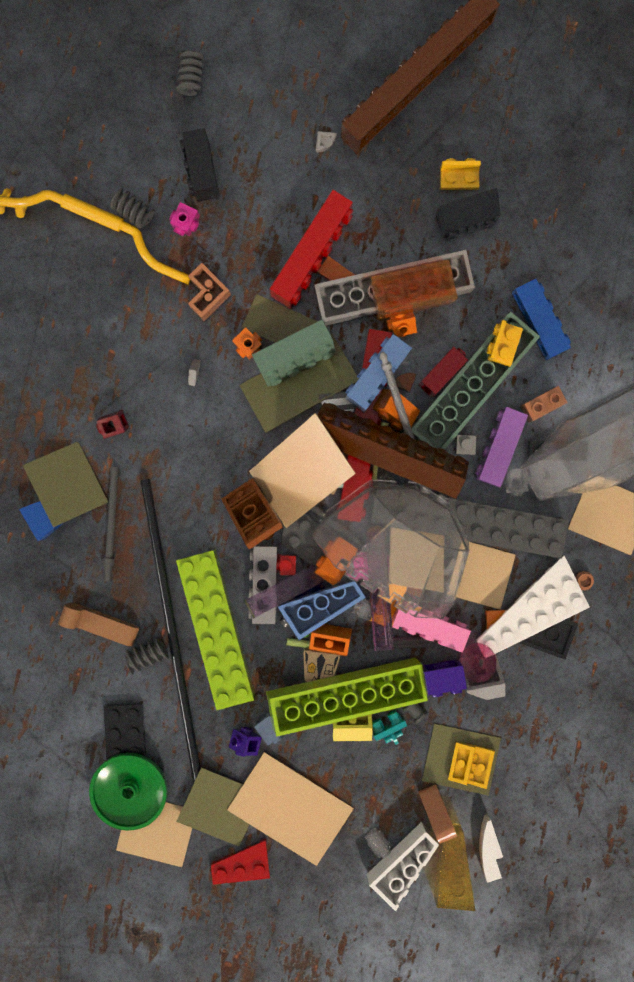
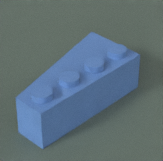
[345,334,412,413]
[278,579,366,640]

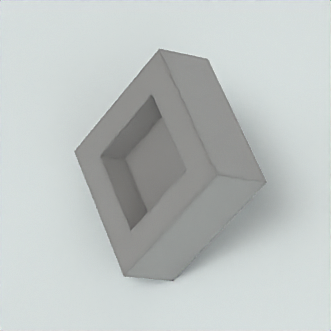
[455,435,476,455]

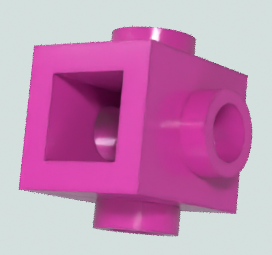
[170,202,200,236]

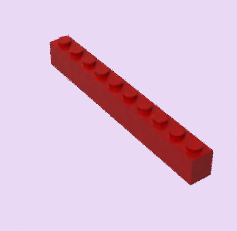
[337,329,392,523]

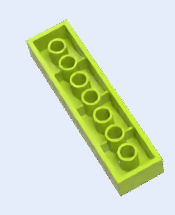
[176,549,255,710]
[266,658,428,737]

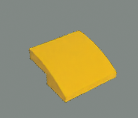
[448,742,495,789]

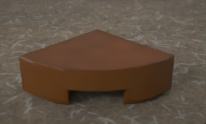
[395,373,417,392]

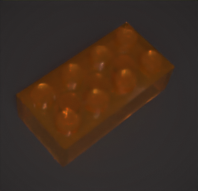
[370,259,458,320]

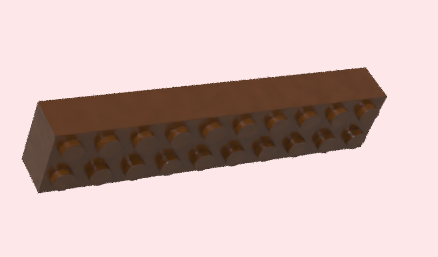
[341,0,500,154]

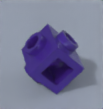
[229,726,262,757]

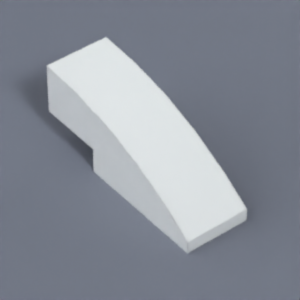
[479,814,503,883]

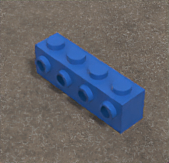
[512,279,571,360]

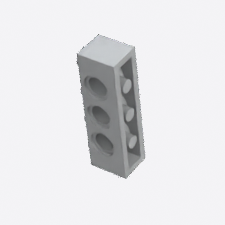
[249,545,278,624]

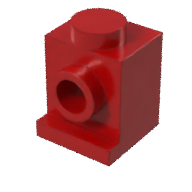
[276,554,296,575]

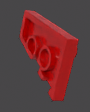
[211,838,270,885]

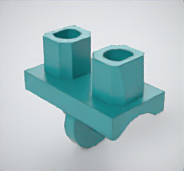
[372,710,407,745]

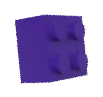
[422,659,467,697]

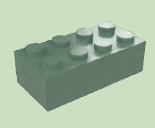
[252,320,336,386]

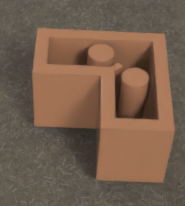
[188,263,231,321]

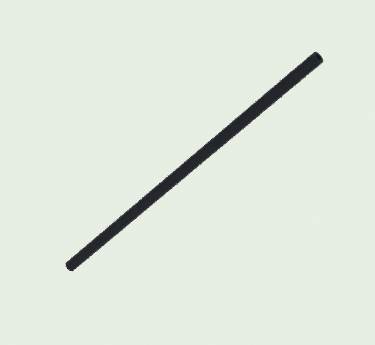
[141,479,201,782]

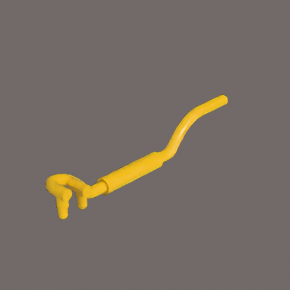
[0,188,191,285]

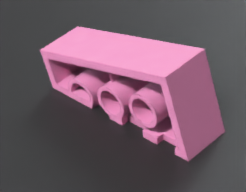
[390,600,471,653]

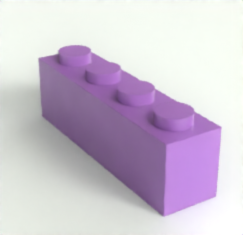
[475,407,528,487]

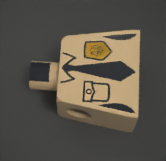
[304,648,340,682]

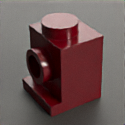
[96,409,129,439]

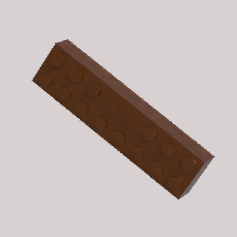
[317,402,469,499]

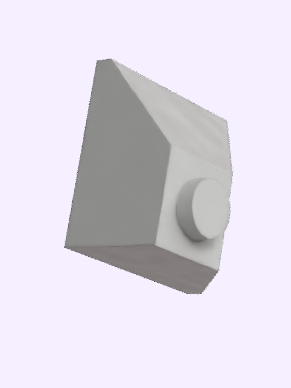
[458,654,505,700]

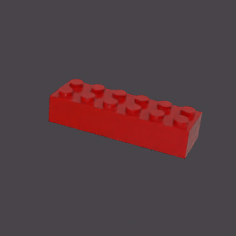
[270,190,354,309]

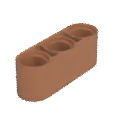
[418,784,457,844]

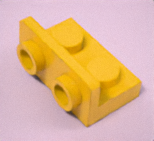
[440,158,481,190]
[486,320,523,367]

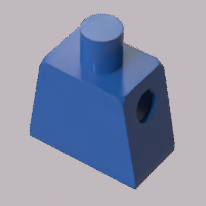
[19,501,65,541]

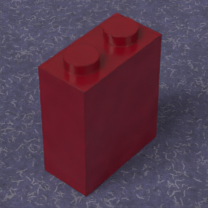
[418,347,468,398]

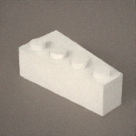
[366,822,439,911]

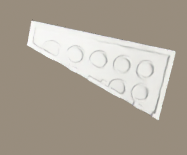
[476,555,590,658]

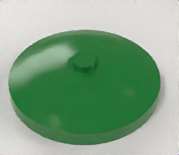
[89,753,168,831]

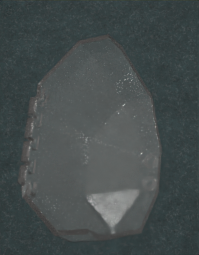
[312,480,469,619]

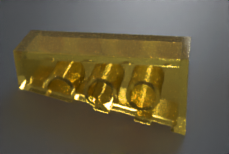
[434,824,475,911]

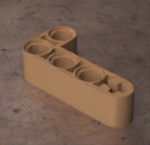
[58,602,139,646]

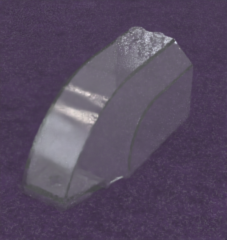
[520,382,634,501]

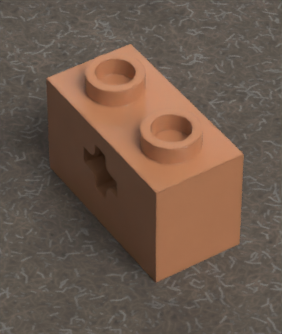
[520,386,568,423]

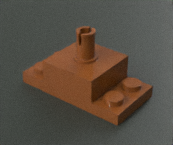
[221,478,283,550]

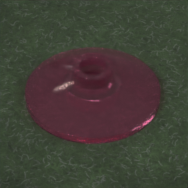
[460,643,496,683]

